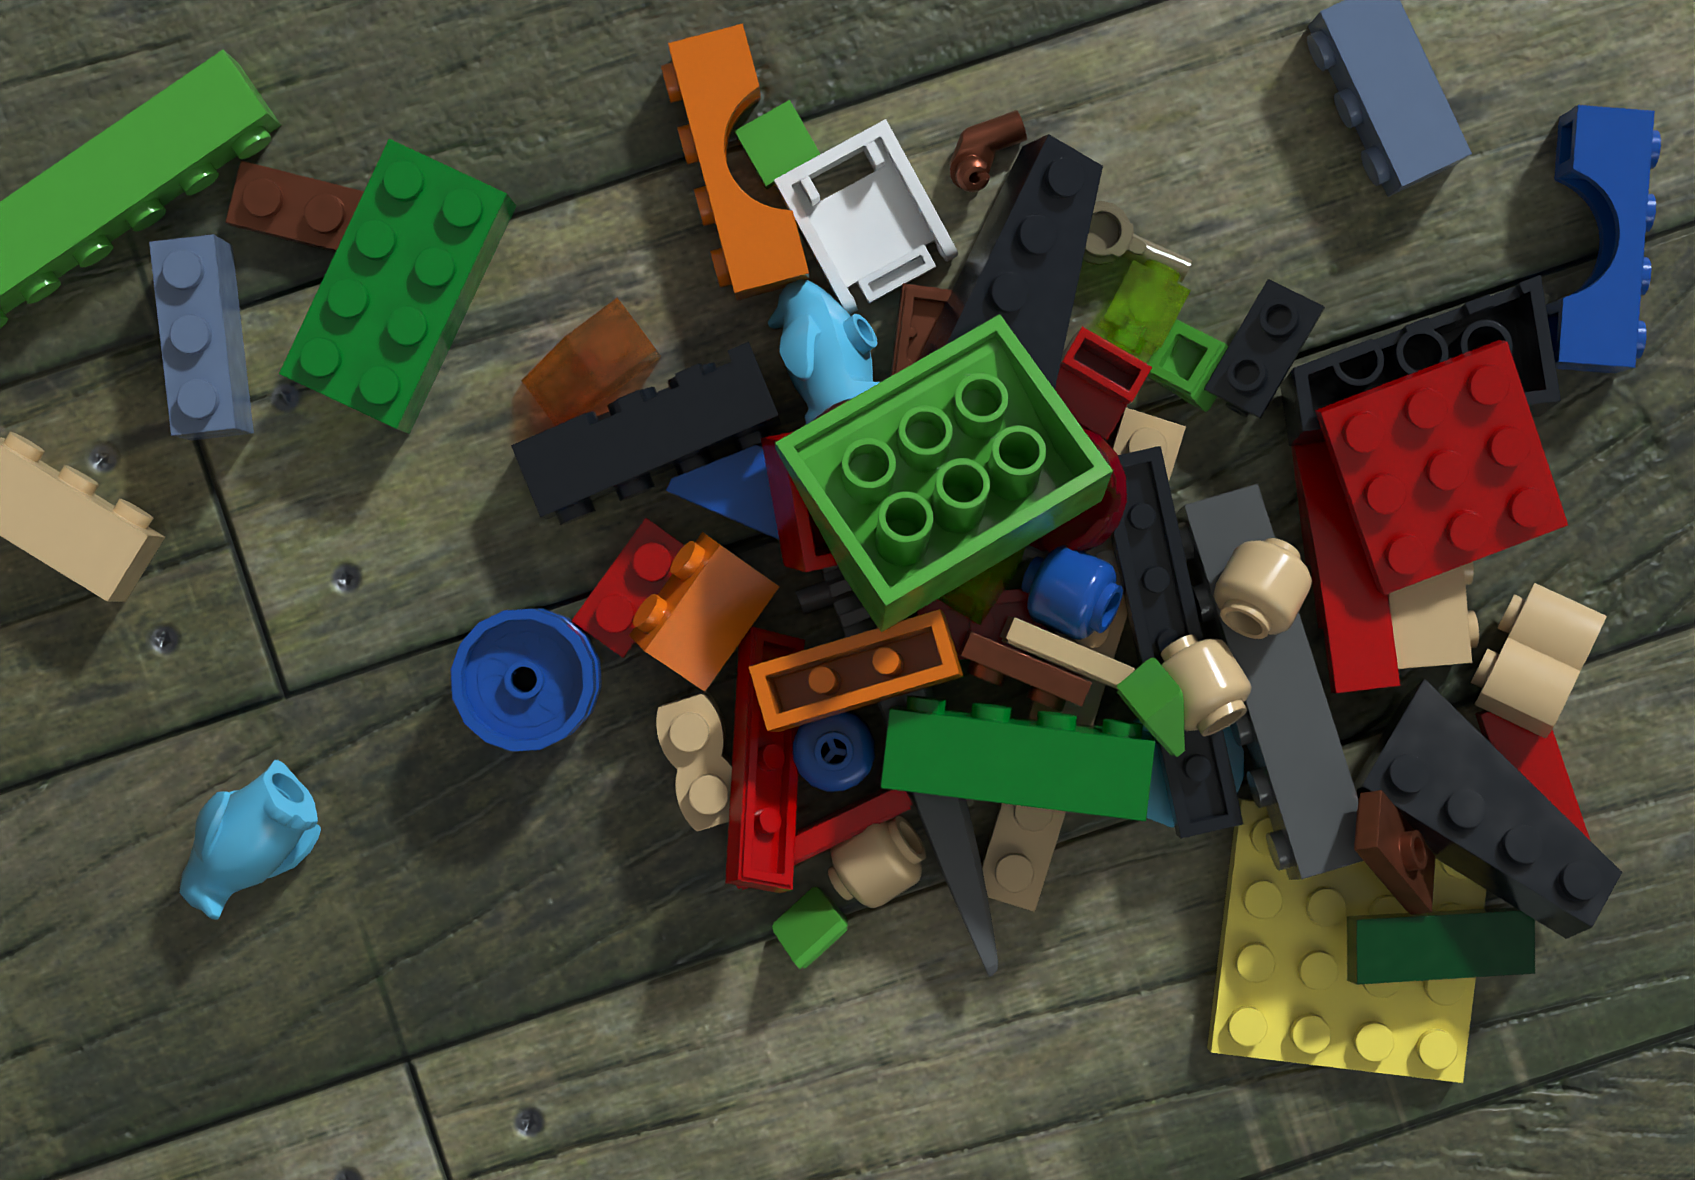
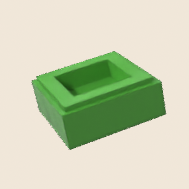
[735,100,820,190]

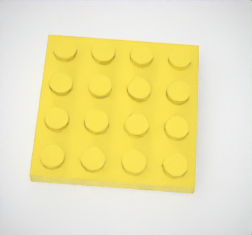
[1207,798,1486,1083]

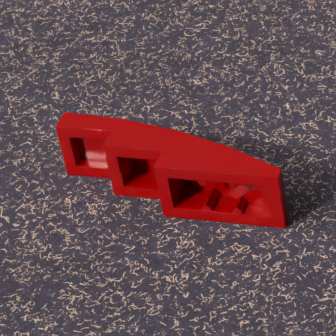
[1291,442,1400,693]

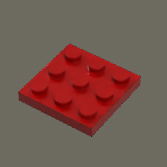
[1315,340,1568,595]

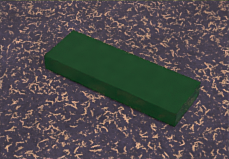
[1347,907,1535,985]

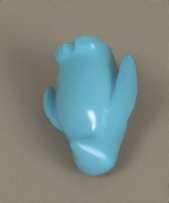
[768,280,880,425]
[180,760,321,920]

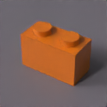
[629,532,779,692]

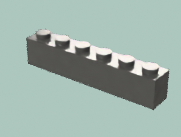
[1176,484,1363,880]

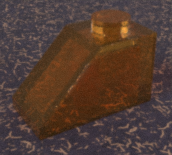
[521,297,661,426]

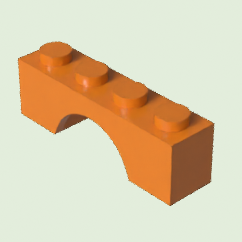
[661,23,810,300]

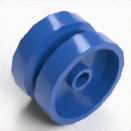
[451,608,602,751]

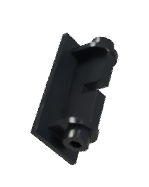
[1204,279,1325,419]

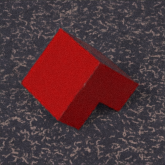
[1055,326,1152,441]

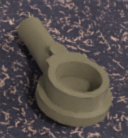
[1083,201,1192,283]

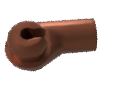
[949,110,1027,193]

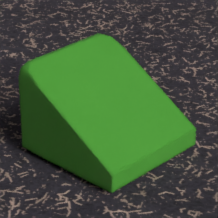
[1147,319,1228,412]
[1116,657,1185,757]
[772,886,848,969]

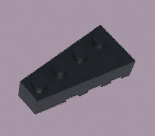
[1280,275,1561,446]
[1353,679,1622,939]

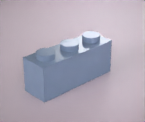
[1307,0,1472,197]
[149,234,254,441]

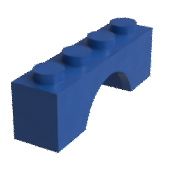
[1546,105,1661,373]

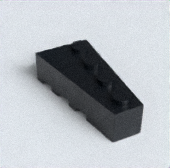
[918,134,1103,390]
[511,341,781,525]

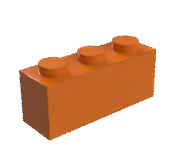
[749,609,964,732]

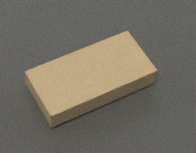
[1000,616,1135,690]

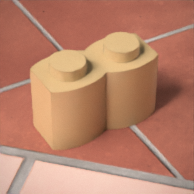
[1471,583,1607,738]
[656,691,732,832]

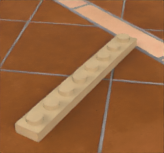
[981,408,1186,912]

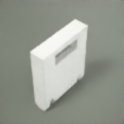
[774,119,958,315]

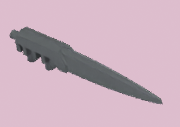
[795,565,998,977]

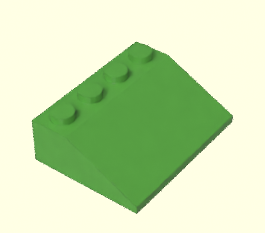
[775,314,1113,632]

